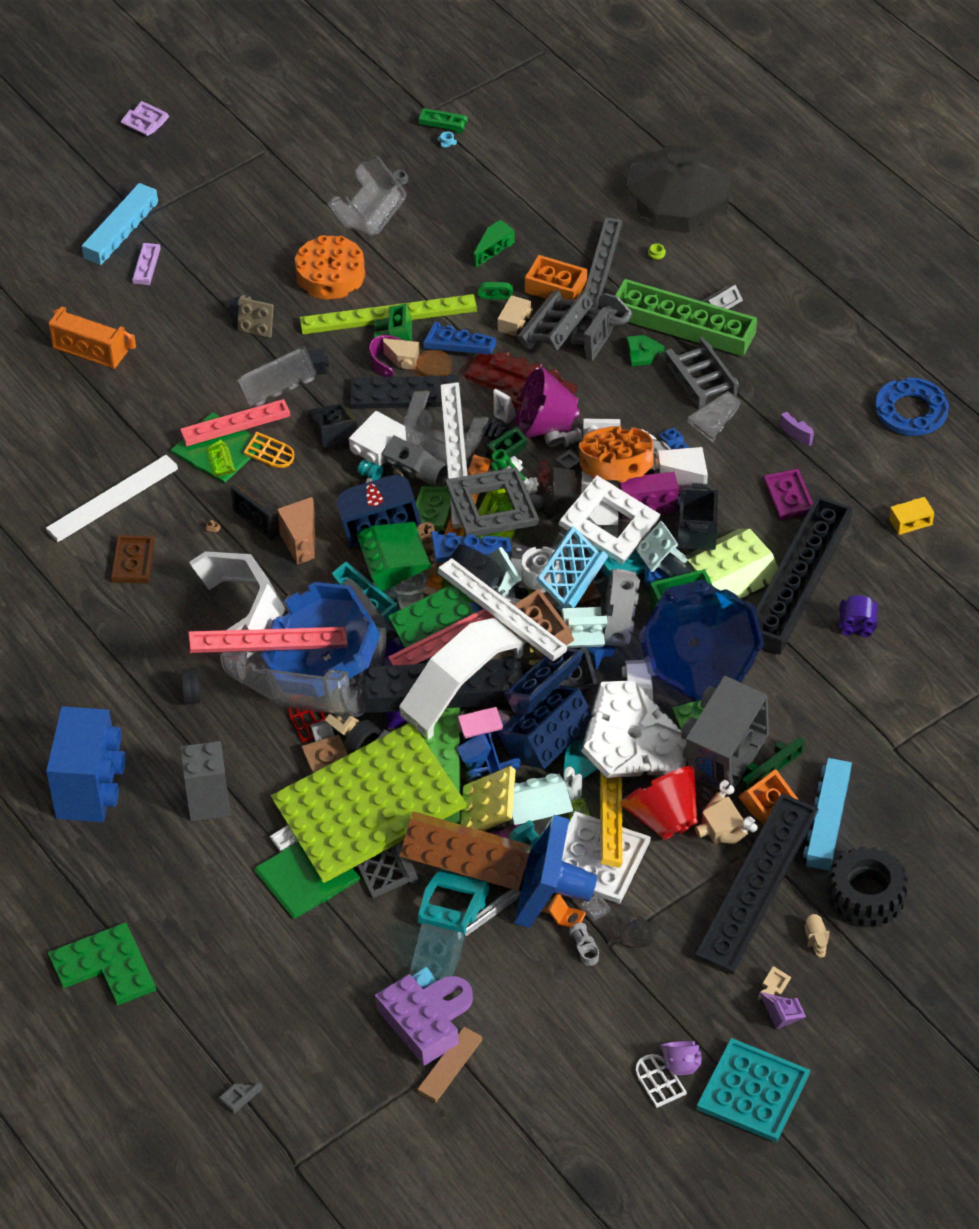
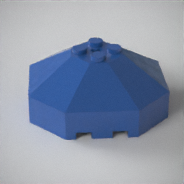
[261,582,380,696]

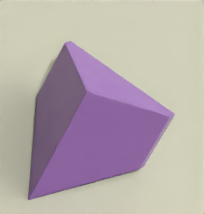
[759,992,806,1030]

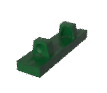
[741,737,805,792]

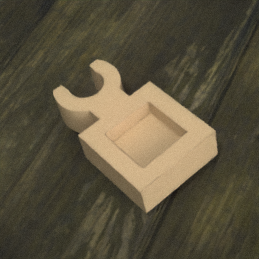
[758,966,791,1001]

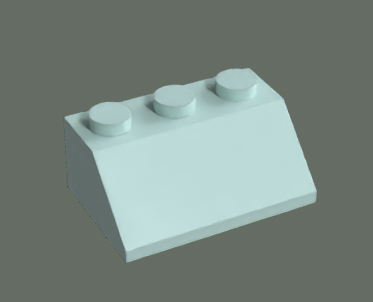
[512,774,573,825]

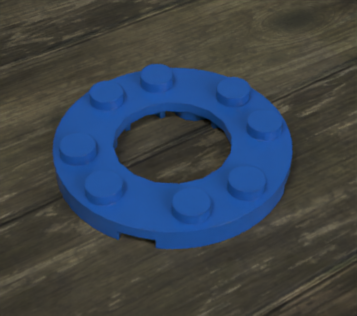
[875,377,949,436]

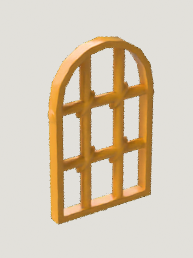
[244,432,294,468]

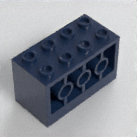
[497,686,594,769]

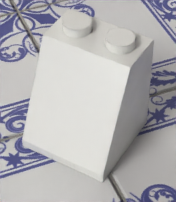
[349,411,406,466]
[654,447,708,494]

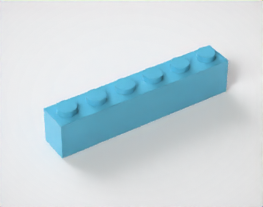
[82,183,158,265]
[803,758,852,871]

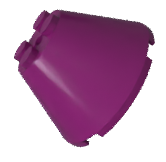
[515,367,580,438]

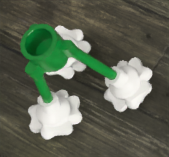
[489,449,539,496]

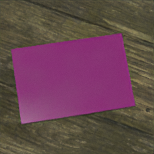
[763,469,813,520]

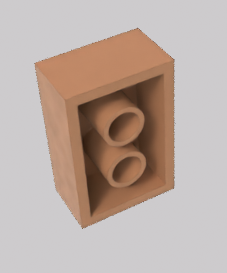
[514,589,574,660]

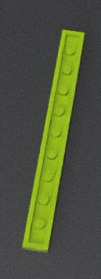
[300,294,477,334]

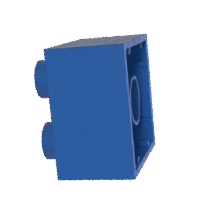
[46,706,125,822]

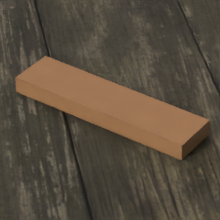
[418,1027,482,1103]

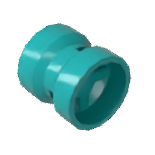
[357,458,383,480]

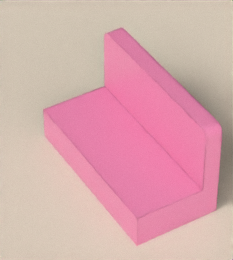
[458,707,503,738]

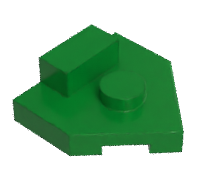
[627,335,664,366]

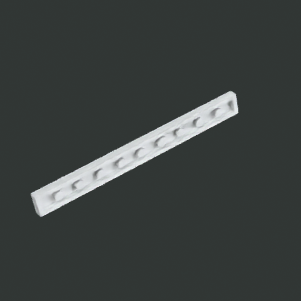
[441,382,467,529]

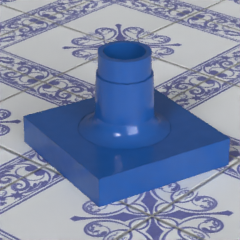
[514,815,597,928]

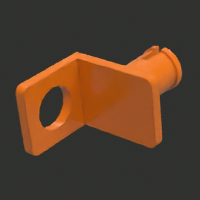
[541,894,586,928]

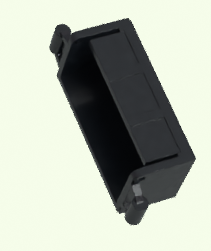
[678,483,718,550]

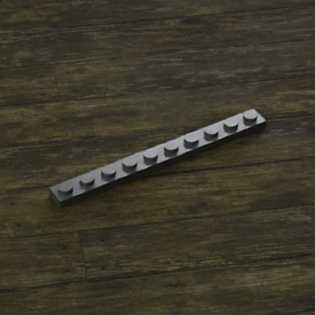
[571,217,622,346]

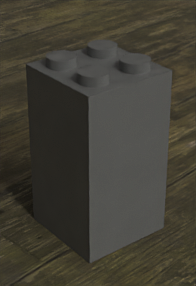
[181,741,231,821]

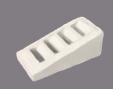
[493,389,516,424]

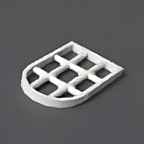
[636,1054,687,1108]

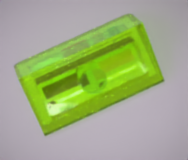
[206,440,236,477]

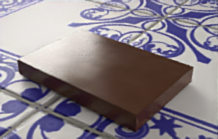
[111,535,155,583]

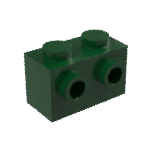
[485,426,528,462]

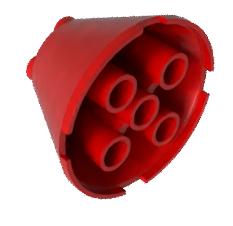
[620,766,698,841]

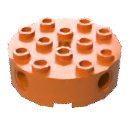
[295,235,365,300]
[579,426,654,482]

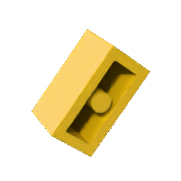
[889,497,934,535]

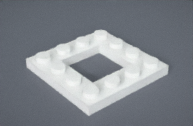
[558,475,660,565]

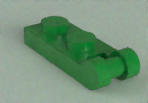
[419,108,468,134]

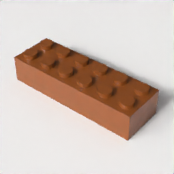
[400,811,531,891]

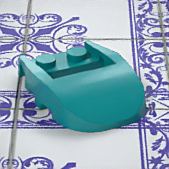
[418,869,490,934]

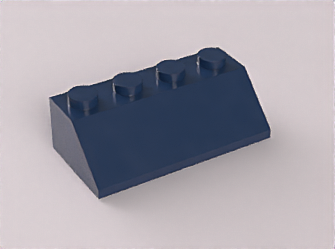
[504,648,583,715]

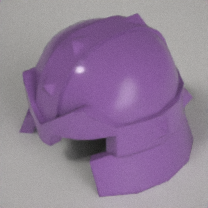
[660,1041,702,1075]

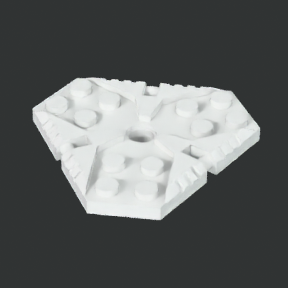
[581,681,687,778]

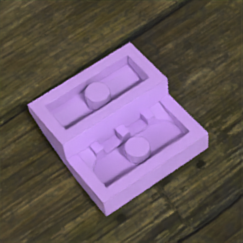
[121,101,169,136]

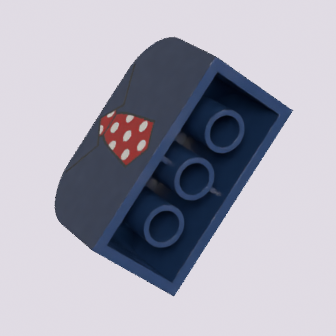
[337,475,421,548]

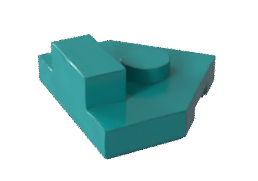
[509,820,539,851]

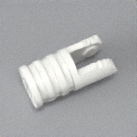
[564,767,582,801]

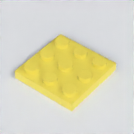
[460,766,515,831]

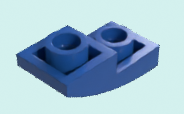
[658,428,690,450]

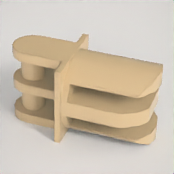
[805,914,829,958]

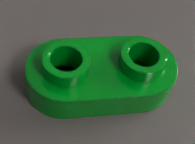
[478,282,513,300]

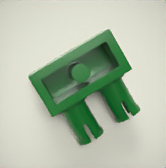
[374,303,412,341]

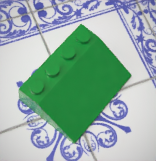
[356,522,432,592]

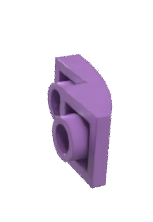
[780,412,814,446]

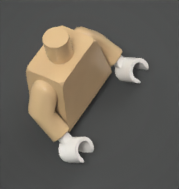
[695,780,757,844]

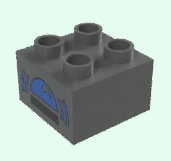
[681,675,769,796]

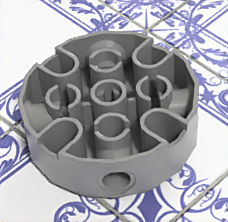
[602,569,640,648]

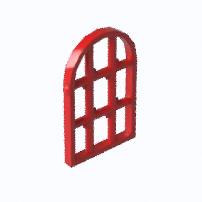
[288,697,326,743]

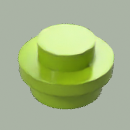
[648,244,666,260]

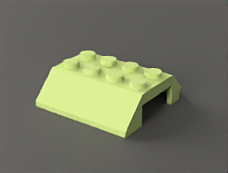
[685,529,778,608]

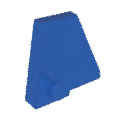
[580,645,615,670]
[457,734,491,771]

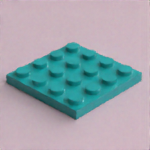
[697,1038,810,1143]

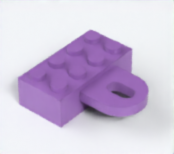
[375,974,473,1066]

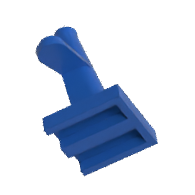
[461,718,521,780]

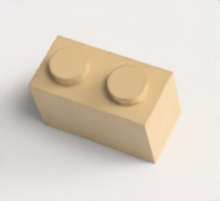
[498,295,533,337]

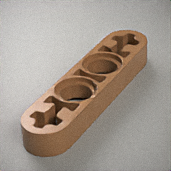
[417,522,438,576]

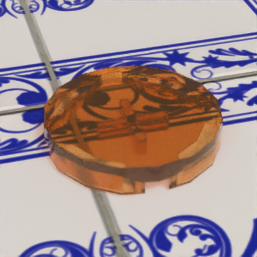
[416,350,452,376]

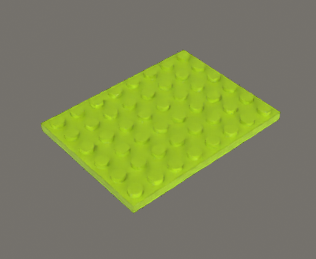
[271,723,467,883]

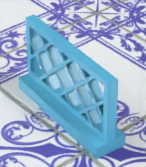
[536,526,608,611]

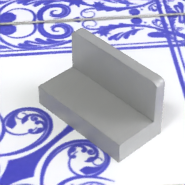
[702,285,743,309]

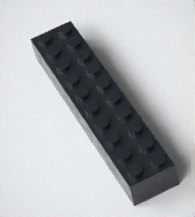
[745,495,852,655]

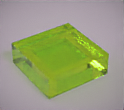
[567,798,589,822]

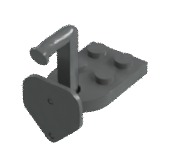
[577,289,633,361]

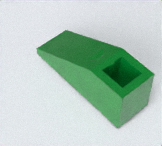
[474,220,515,267]

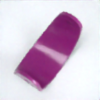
[369,335,402,377]

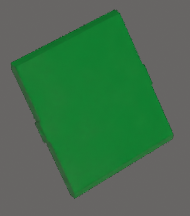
[169,412,265,483]
[254,843,361,919]

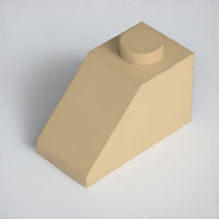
[383,338,419,370]

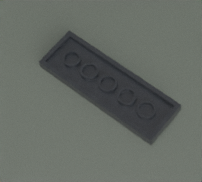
[351,375,459,409]

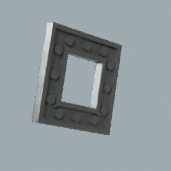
[445,467,539,536]

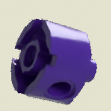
[838,595,878,637]

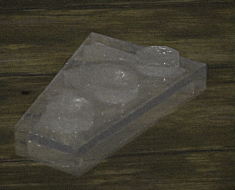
[688,391,740,442]

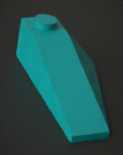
[563,729,598,779]

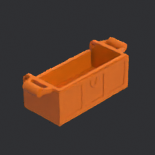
[49,307,136,369]

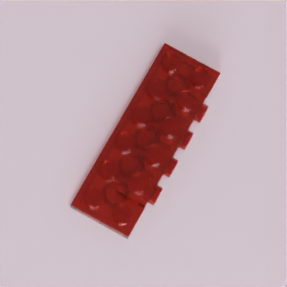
[465,351,578,398]

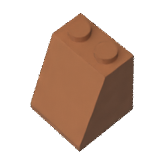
[277,497,315,565]

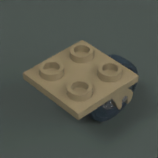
[229,295,274,338]

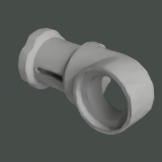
[544,427,583,448]
[569,922,599,966]

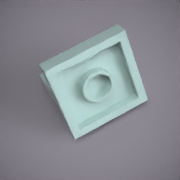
[561,607,607,648]

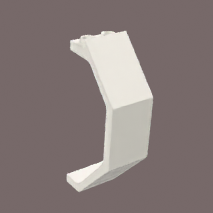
[190,551,285,658]
[399,618,527,740]

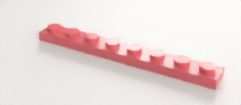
[188,627,347,653]

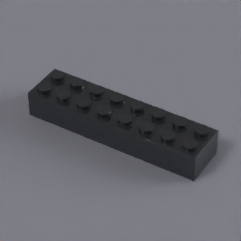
[362,658,523,713]

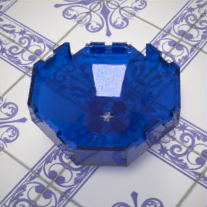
[639,579,765,702]

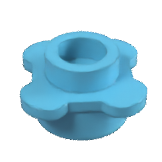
[438,132,457,148]

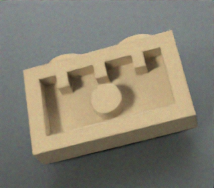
[325,714,361,736]

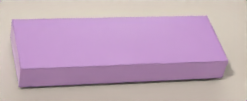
[132,243,160,285]

